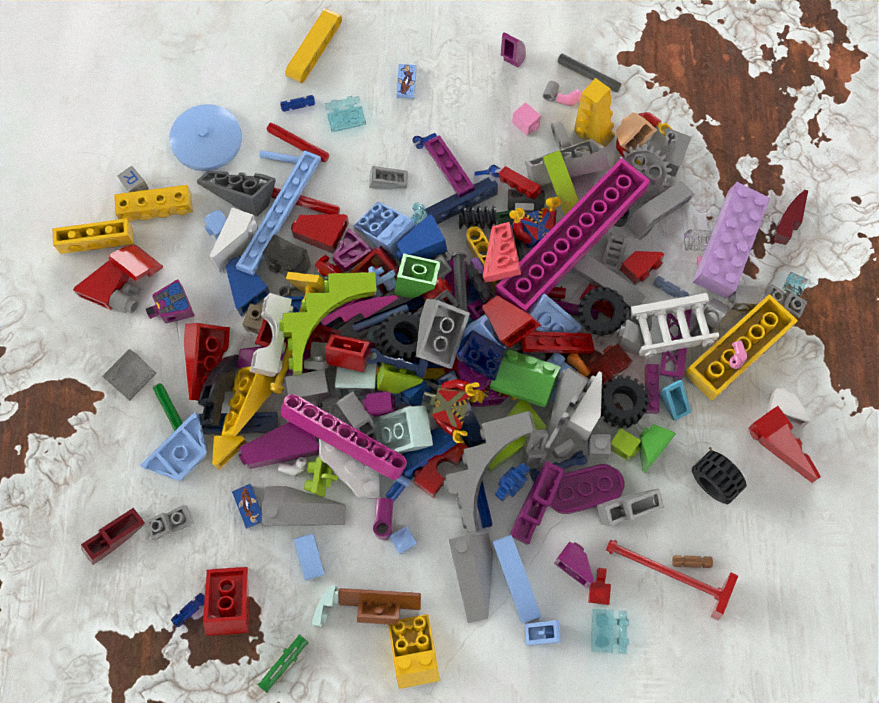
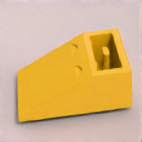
[388,614,440,689]

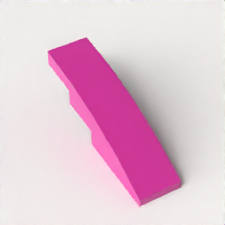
[321,295,398,326]

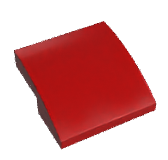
[109,245,163,281]

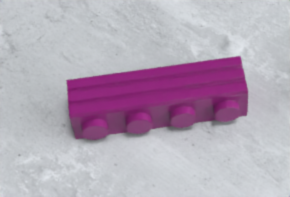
[645,364,660,414]

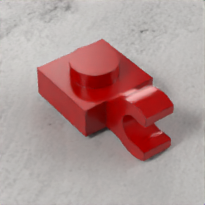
[588,568,611,605]

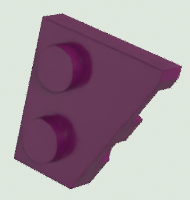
[332,228,373,272]

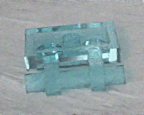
[325,96,366,132]
[591,609,629,654]

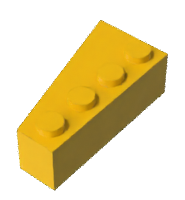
[574,78,615,147]

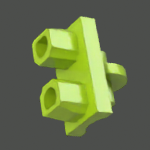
[304,457,338,497]

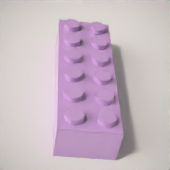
[693,182,770,298]

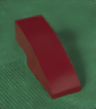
[772,190,808,245]
[81,508,145,565]

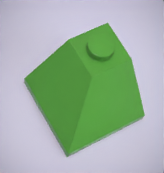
[394,254,441,299]
[638,424,676,473]

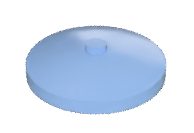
[169,104,242,171]

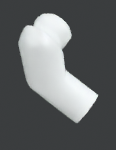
[278,457,307,476]

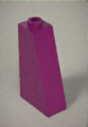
[239,422,319,469]

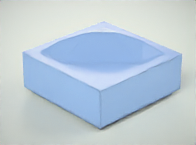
[389,526,417,555]

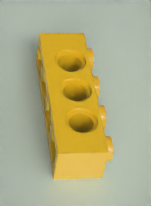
[52,218,134,254]

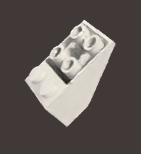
[565,371,602,442]

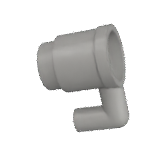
[109,282,141,314]

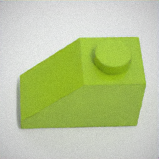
[376,363,423,394]

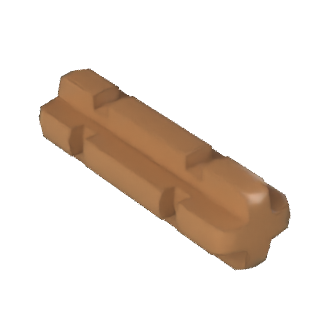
[672,555,713,568]

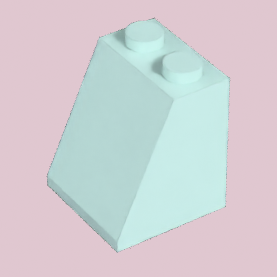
[335,352,379,399]

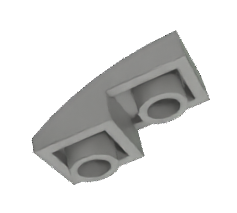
[762,284,807,318]
[146,505,194,540]

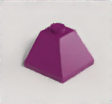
[554,541,594,588]

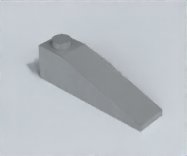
[545,368,590,448]
[262,486,345,527]
[449,533,493,623]

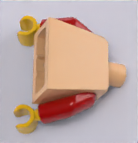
[615,112,673,167]

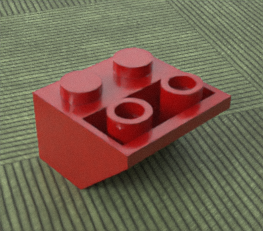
[325,334,376,372]

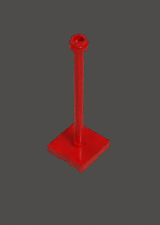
[606,539,738,620]

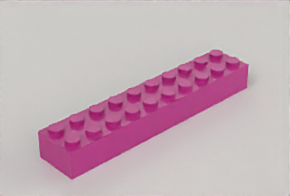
[495,158,650,313]

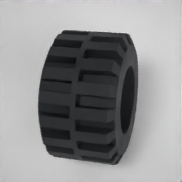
[578,287,628,336]
[375,311,420,362]
[600,375,649,429]
[691,450,747,504]

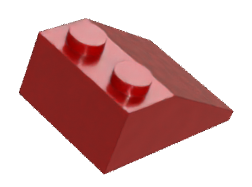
[203,567,249,636]

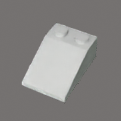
[209,208,258,272]

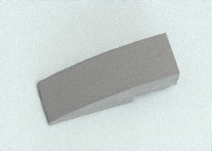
[597,489,664,526]

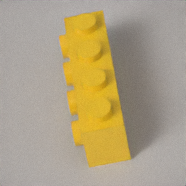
[114,185,193,222]

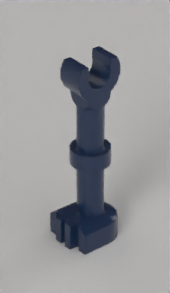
[367,348,428,378]
[529,451,588,483]

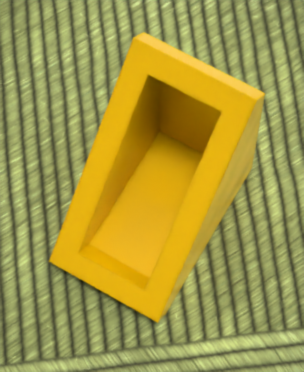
[212,436,248,470]

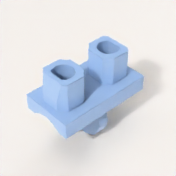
[368,266,396,298]

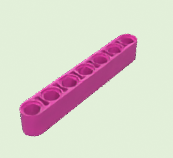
[281,394,407,480]

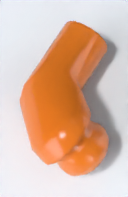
[567,353,591,377]

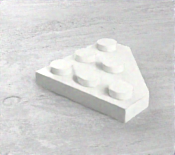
[319,437,380,499]

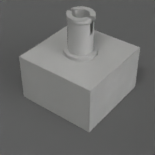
[642,127,692,177]
[285,370,332,418]

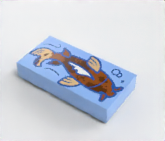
[396,64,416,99]

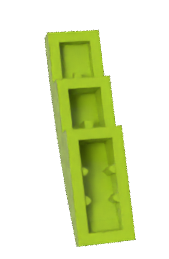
[543,150,579,216]

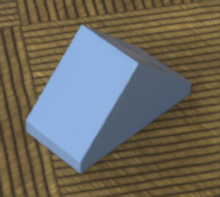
[525,620,561,645]

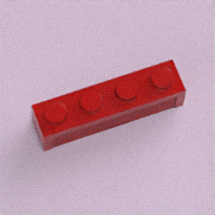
[498,166,542,200]

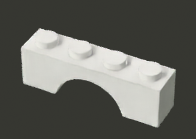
[250,293,293,377]

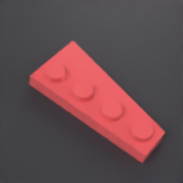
[483,222,521,282]

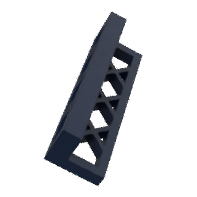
[425,177,498,225]

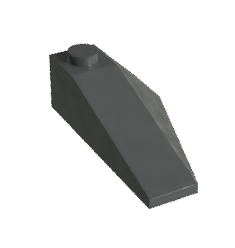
[197,171,276,216]

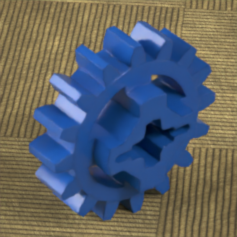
[495,462,531,501]

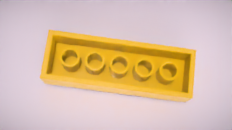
[684,294,798,401]

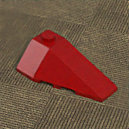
[184,323,230,401]

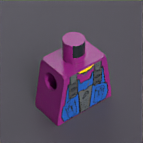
[146,279,195,323]

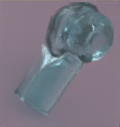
[410,202,425,226]

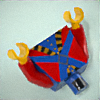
[509,197,561,249]

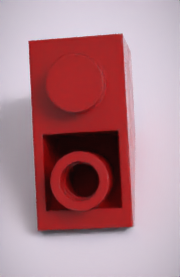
[620,251,665,285]

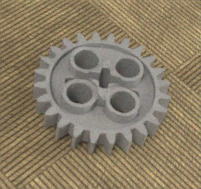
[614,144,672,205]

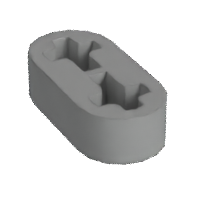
[551,121,572,150]

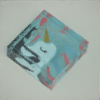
[782,271,808,297]

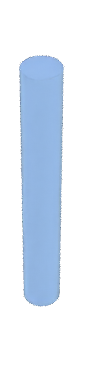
[260,150,300,164]

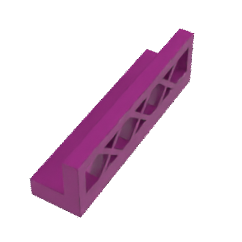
[659,309,692,382]

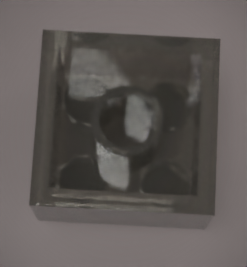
[262,234,311,278]

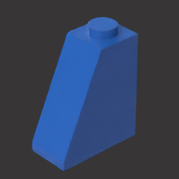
[396,214,448,262]
[225,255,270,316]

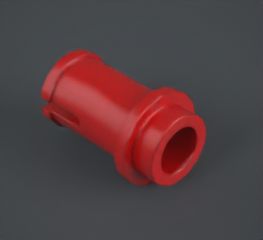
[547,286,566,301]

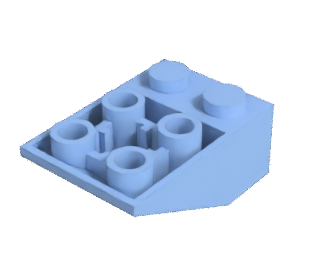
[353,202,416,260]

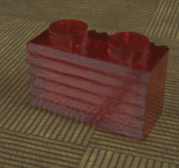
[587,343,633,387]

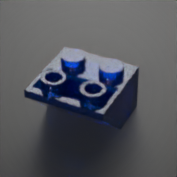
[456,330,506,381]

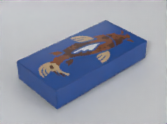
[232,484,262,529]

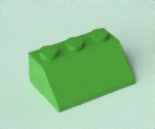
[490,349,561,407]

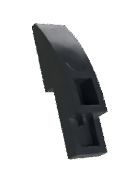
[198,354,239,428]

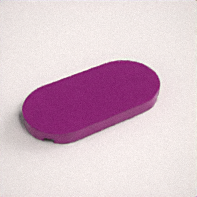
[550,464,625,514]

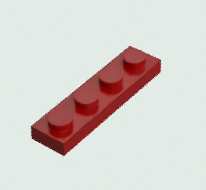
[521,331,595,354]

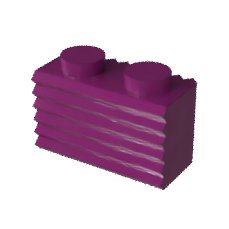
[363,391,397,417]

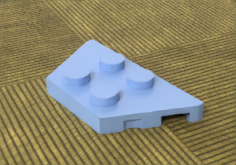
[140,412,209,481]

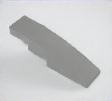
[572,255,646,310]

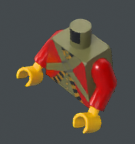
[422,379,479,443]

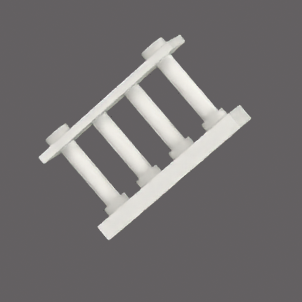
[628,293,719,357]

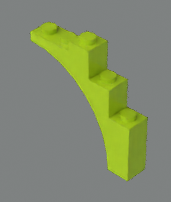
[279,272,377,375]

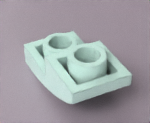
[312,585,339,628]

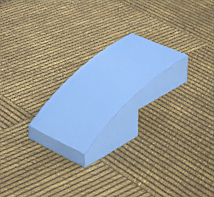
[294,533,325,581]

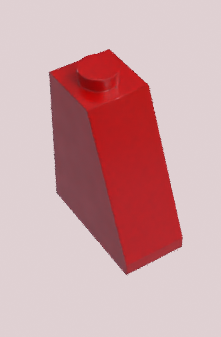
[291,214,349,254]
[73,261,130,310]
[482,295,541,348]

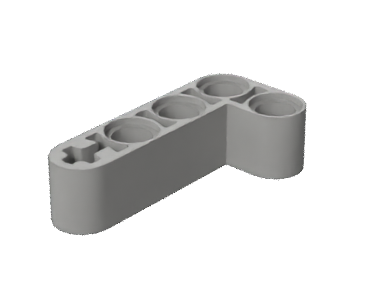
[627,181,695,240]

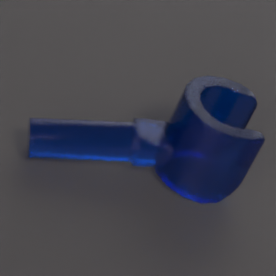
[412,133,437,149]
[474,165,501,178]

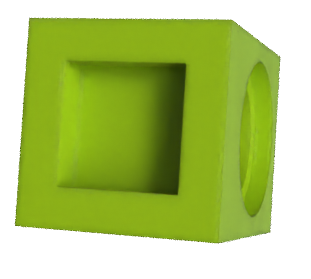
[611,428,641,461]

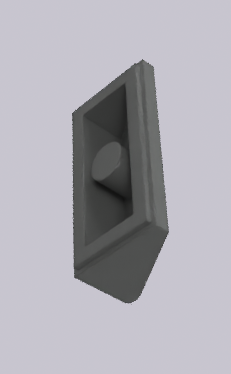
[508,189,545,211]

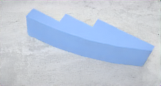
[492,535,541,624]

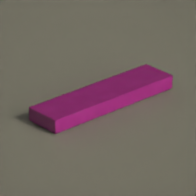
[424,135,475,198]

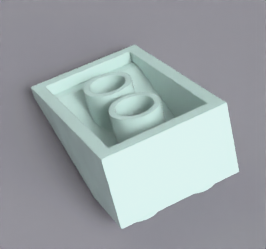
[372,406,433,458]

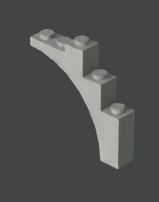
[444,411,536,533]

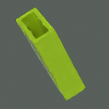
[487,399,548,473]

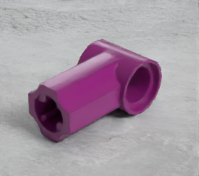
[373,498,394,540]

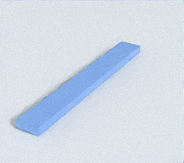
[236,150,321,276]

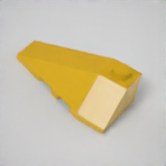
[222,366,277,437]

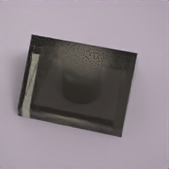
[102,349,157,401]

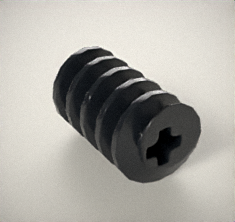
[459,206,496,230]

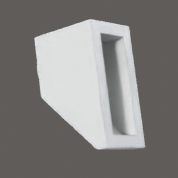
[766,388,810,427]

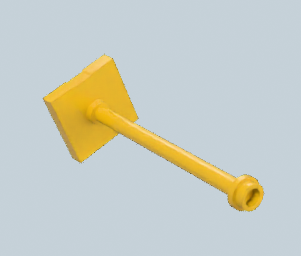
[270,272,328,394]

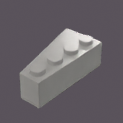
[525,139,609,187]

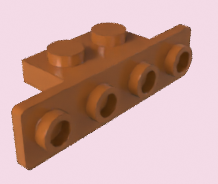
[338,588,421,625]

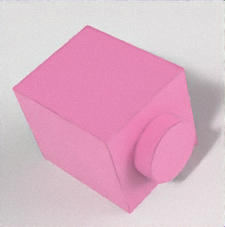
[512,102,541,136]

